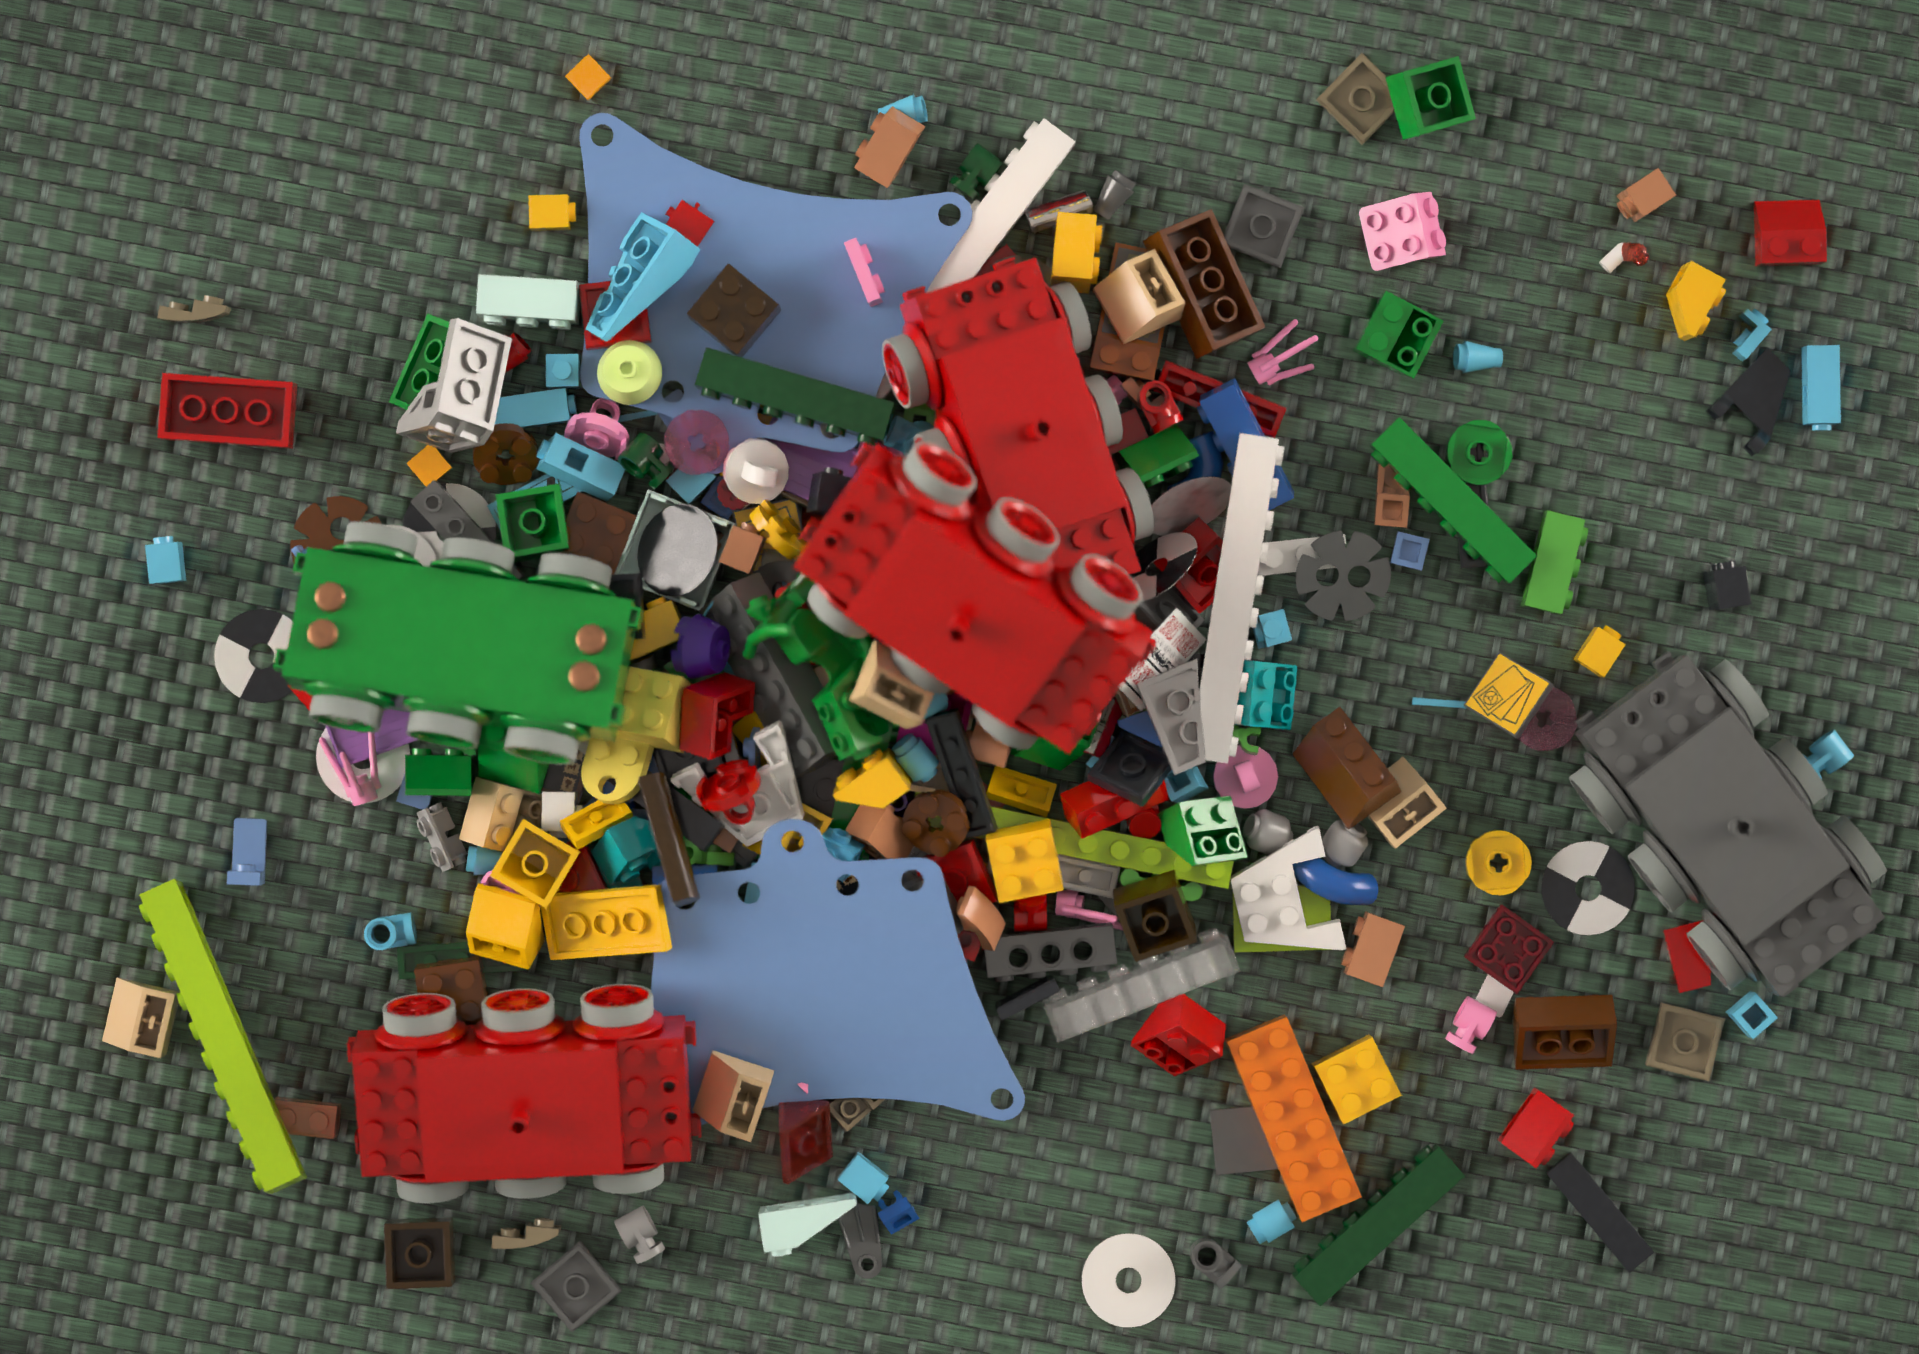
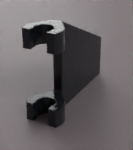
[1705,348,1791,456]

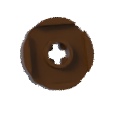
[473,423,538,485]
[902,789,970,857]

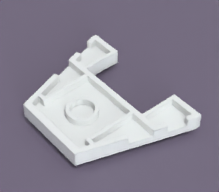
[670,720,804,847]
[1230,826,1346,950]

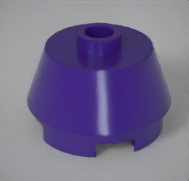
[671,614,730,679]

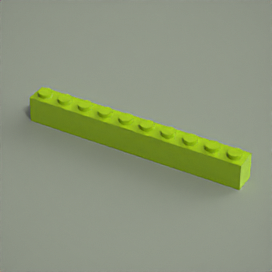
[914,791,1234,889]
[139,878,307,1194]

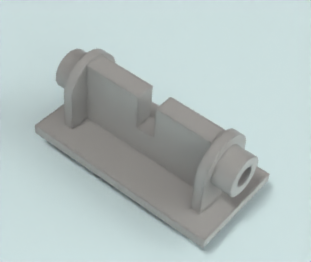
[416,802,467,872]

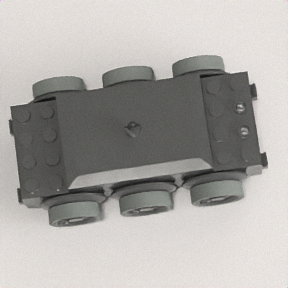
[1569,651,1887,998]

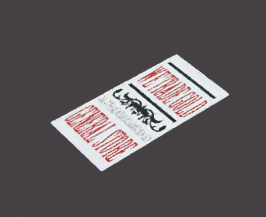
[1119,608,1207,712]

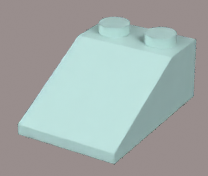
[758,1192,857,1257]

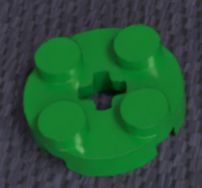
[1446,420,1512,485]

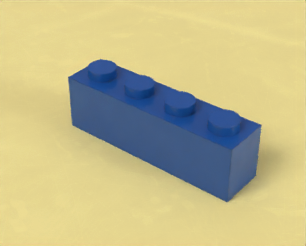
[1197,378,1294,511]

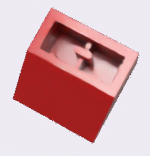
[1131,993,1226,1076]
[1497,1087,1574,1169]

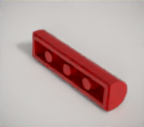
[1154,360,1287,438]

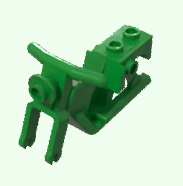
[743,573,899,761]

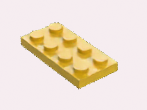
[540,884,672,960]

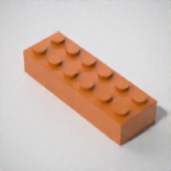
[1224,1014,1362,1222]

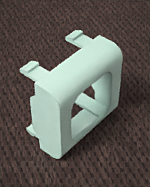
[615,489,737,610]

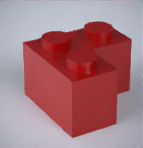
[680,672,755,760]

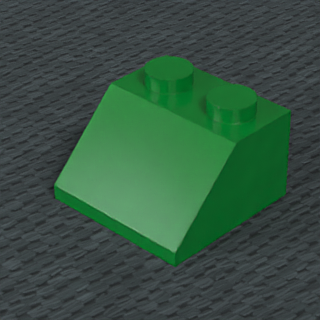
[496,484,570,563]
[478,725,549,794]
[405,748,471,796]

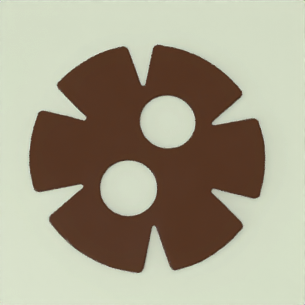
[290,496,382,562]

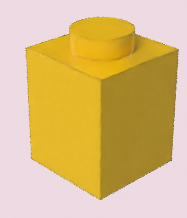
[528,194,576,231]
[1573,625,1626,677]

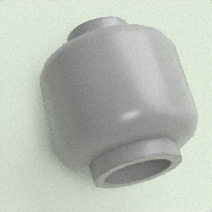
[1243,809,1293,855]
[1322,820,1369,867]

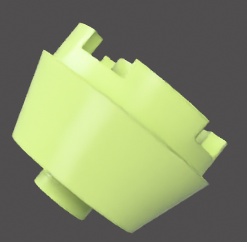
[597,340,662,405]

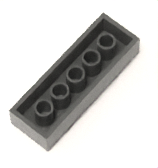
[699,572,837,778]

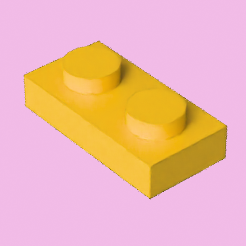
[986,766,1057,817]
[560,800,633,850]

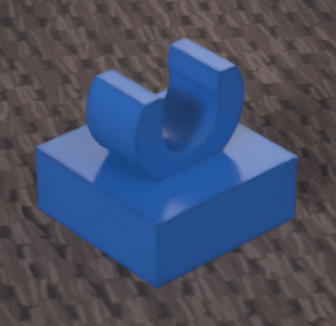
[878,1190,920,1235]

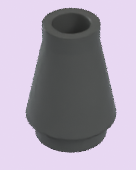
[1093,169,1137,220]

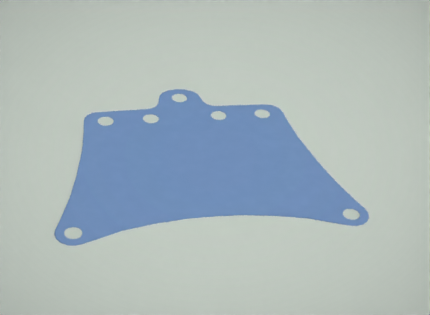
[580,113,972,474]
[651,819,1025,1125]

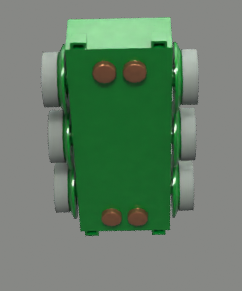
[273,522,643,765]

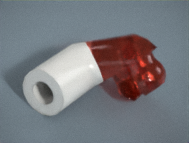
[1599,243,1649,273]

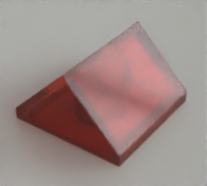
[779,1100,833,1185]

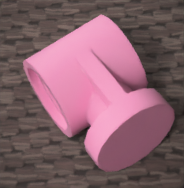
[1445,996,1497,1054]

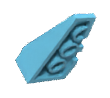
[586,212,701,342]

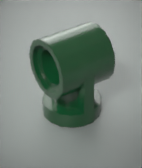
[949,143,1004,201]
[618,433,676,489]

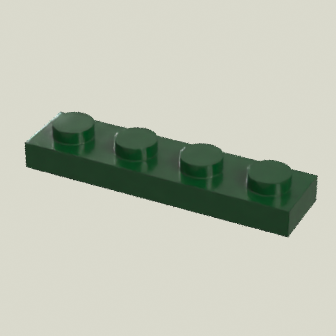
[397,942,530,980]

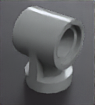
[614,1206,665,1264]

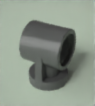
[1190,1237,1241,1289]

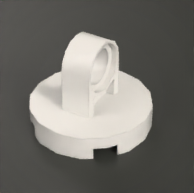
[723,438,789,504]

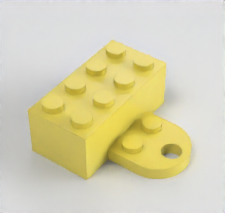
[581,666,692,804]

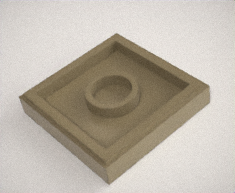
[1316,53,1395,145]
[1645,1002,1725,1081]

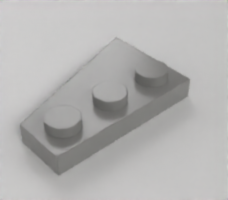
[1136,659,1206,775]

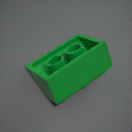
[389,314,450,410]

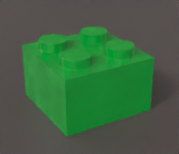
[1385,56,1476,140]

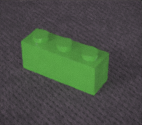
[1521,510,1588,615]

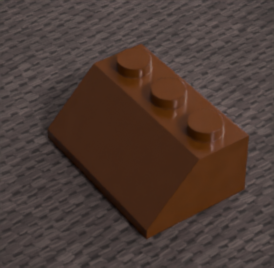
[1292,707,1401,830]
[1513,995,1617,1070]

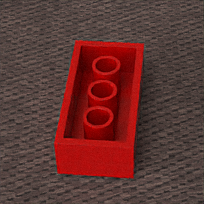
[157,373,298,449]

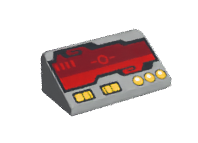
[1025,190,1093,233]

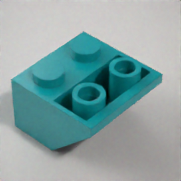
[1234,660,1297,730]
[591,816,662,885]

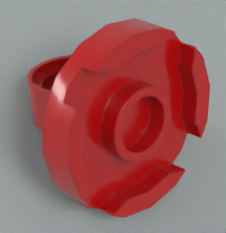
[696,759,761,825]

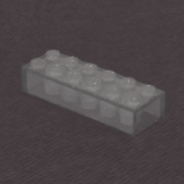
[1042,928,1241,1043]

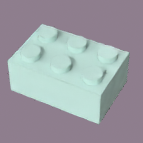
[476,274,580,330]

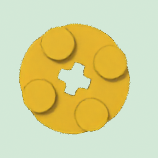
[750,499,806,560]
[1465,830,1532,895]

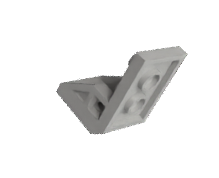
[396,318,512,453]

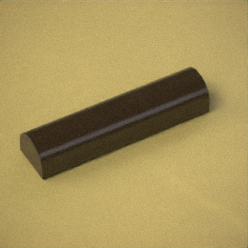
[638,772,700,907]

